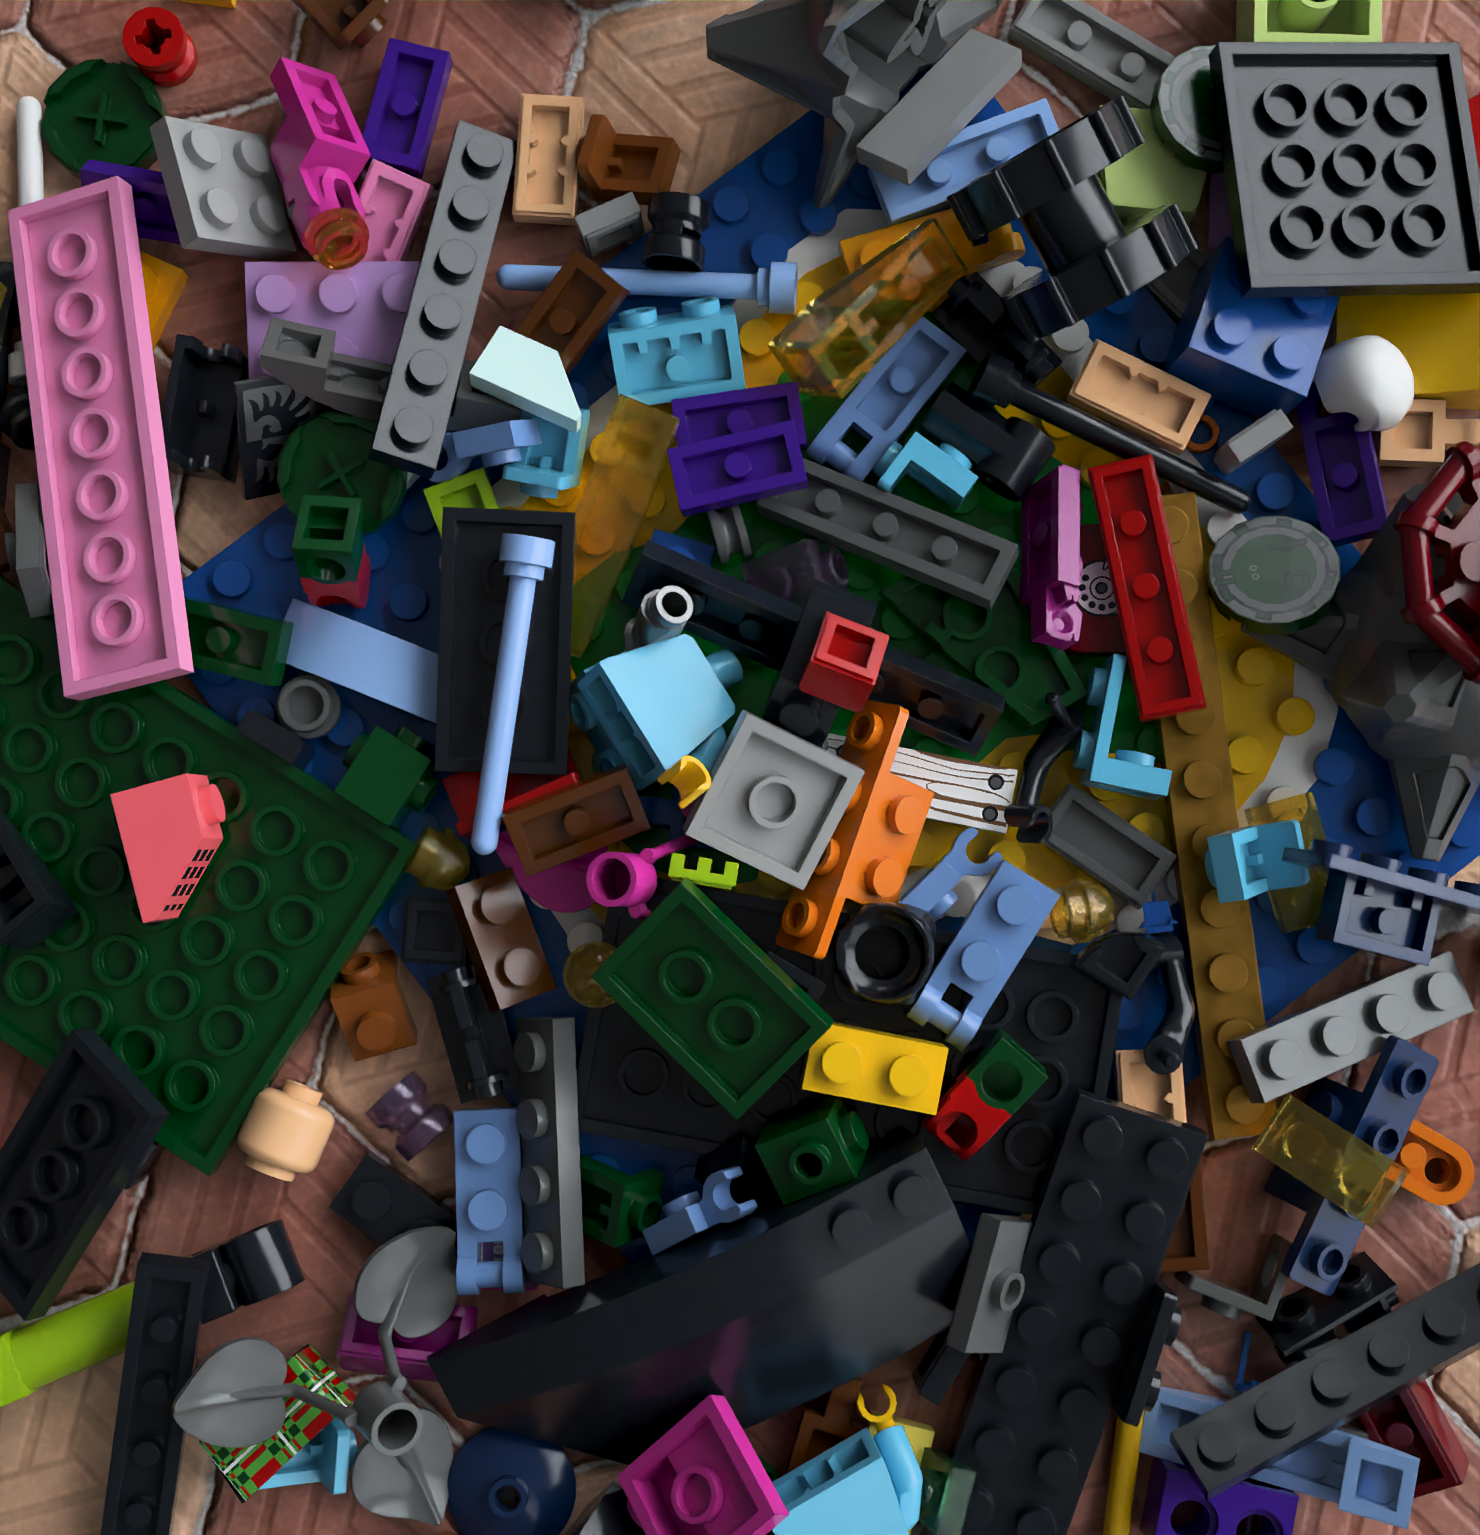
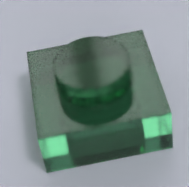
[919,1447,976,1535]

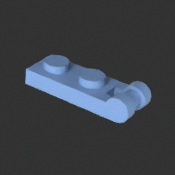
[806,312,967,483]
[906,860,1061,1052]
[454,1106,526,1296]

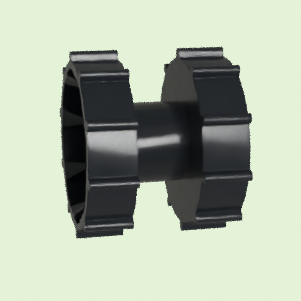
[946,95,1199,344]

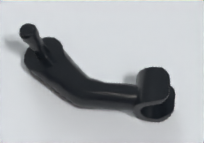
[1004,691,1085,844]
[1143,932,1195,1074]

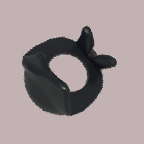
[832,902,936,1006]

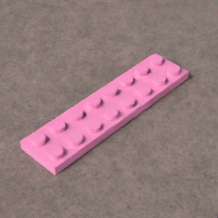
[7,176,194,701]

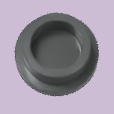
[276,675,342,739]

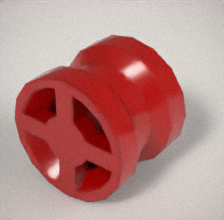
[122,7,197,87]

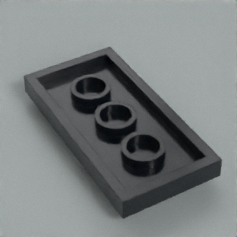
[435,507,576,775]
[0,1028,170,1321]

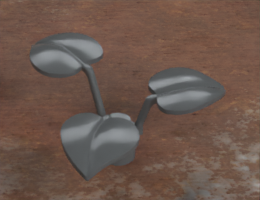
[171,1226,458,1526]

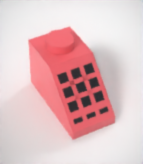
[110,773,226,923]

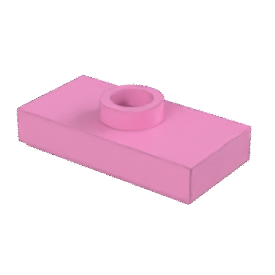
[332,159,435,262]

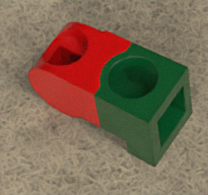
[291,494,371,609]
[922,1027,1048,1161]

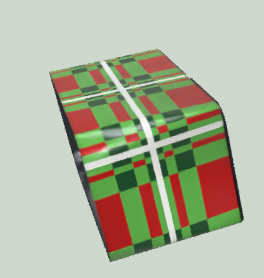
[199,1344,356,1504]

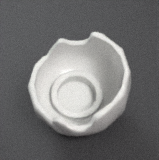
[1315,335,1414,432]

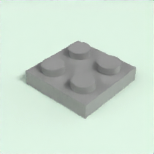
[149,116,296,261]
[682,710,865,891]

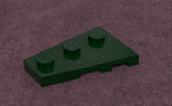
[878,528,1089,728]

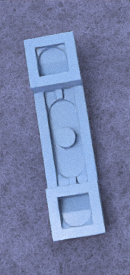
[284,598,438,724]
[1139,1386,1420,1529]

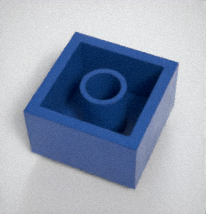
[1163,236,1340,418]

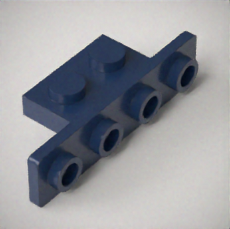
[1282,839,1480,966]
[1263,1035,1439,1296]

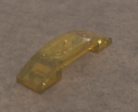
[571,394,680,658]

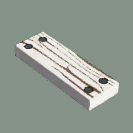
[827,733,1018,834]

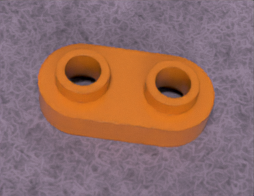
[1386,1119,1474,1205]

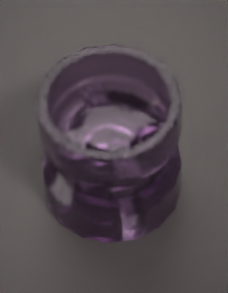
[365,1070,454,1162]

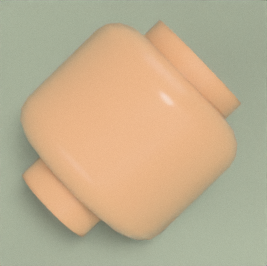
[237,1079,335,1182]

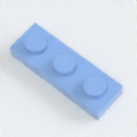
[868,98,1059,226]

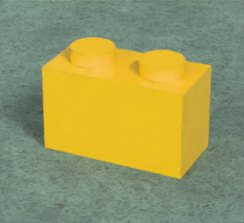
[800,1022,949,1115]

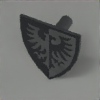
[233,376,336,500]

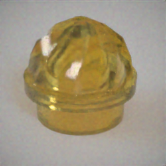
[404,825,470,890]
[1049,878,1115,944]
[563,941,617,1008]

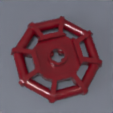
[1393,441,1480,685]

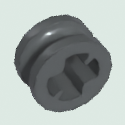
[706,504,752,564]

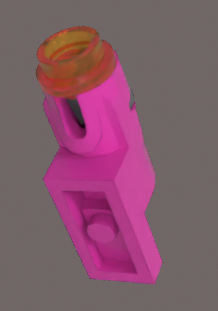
[269,57,371,270]

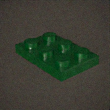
[591,877,834,1120]

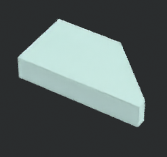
[469,326,581,434]

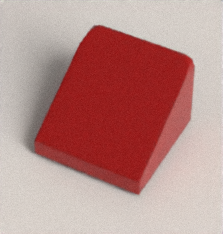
[799,612,890,712]

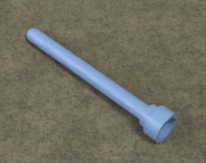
[496,262,798,314]
[471,533,555,855]

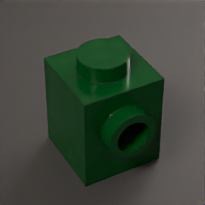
[334,725,441,829]
[754,1095,869,1205]

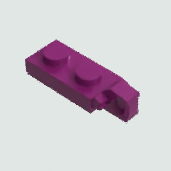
[1020,464,1083,650]

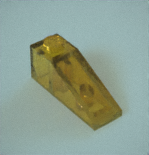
[767,218,968,399]

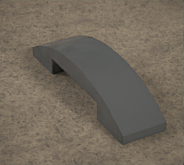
[259,318,521,431]

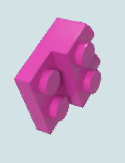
[617,1395,790,1535]

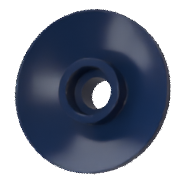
[447,1426,577,1535]

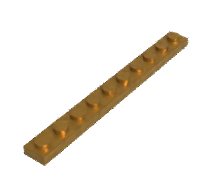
[1155,492,1280,1140]

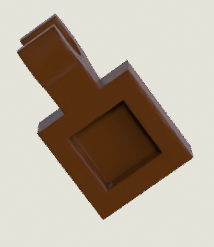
[786,1377,867,1474]

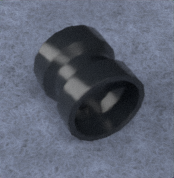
[641,191,712,272]

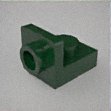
[580,1153,664,1248]

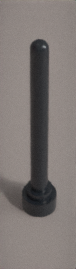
[967,351,1251,514]

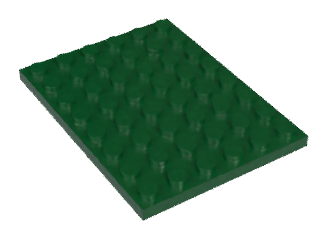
[0,575,423,1176]

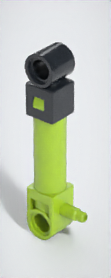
[0,1218,305,1408]

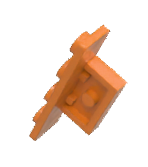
[775,700,934,960]

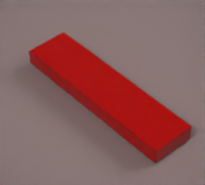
[1087,454,1207,723]

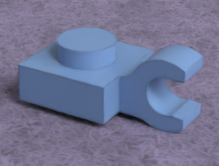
[429,419,543,482]
[897,827,1003,922]
[642,1166,758,1256]

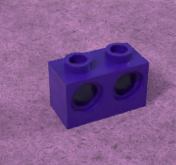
[1140,1456,1299,1535]

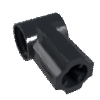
[919,381,1056,503]

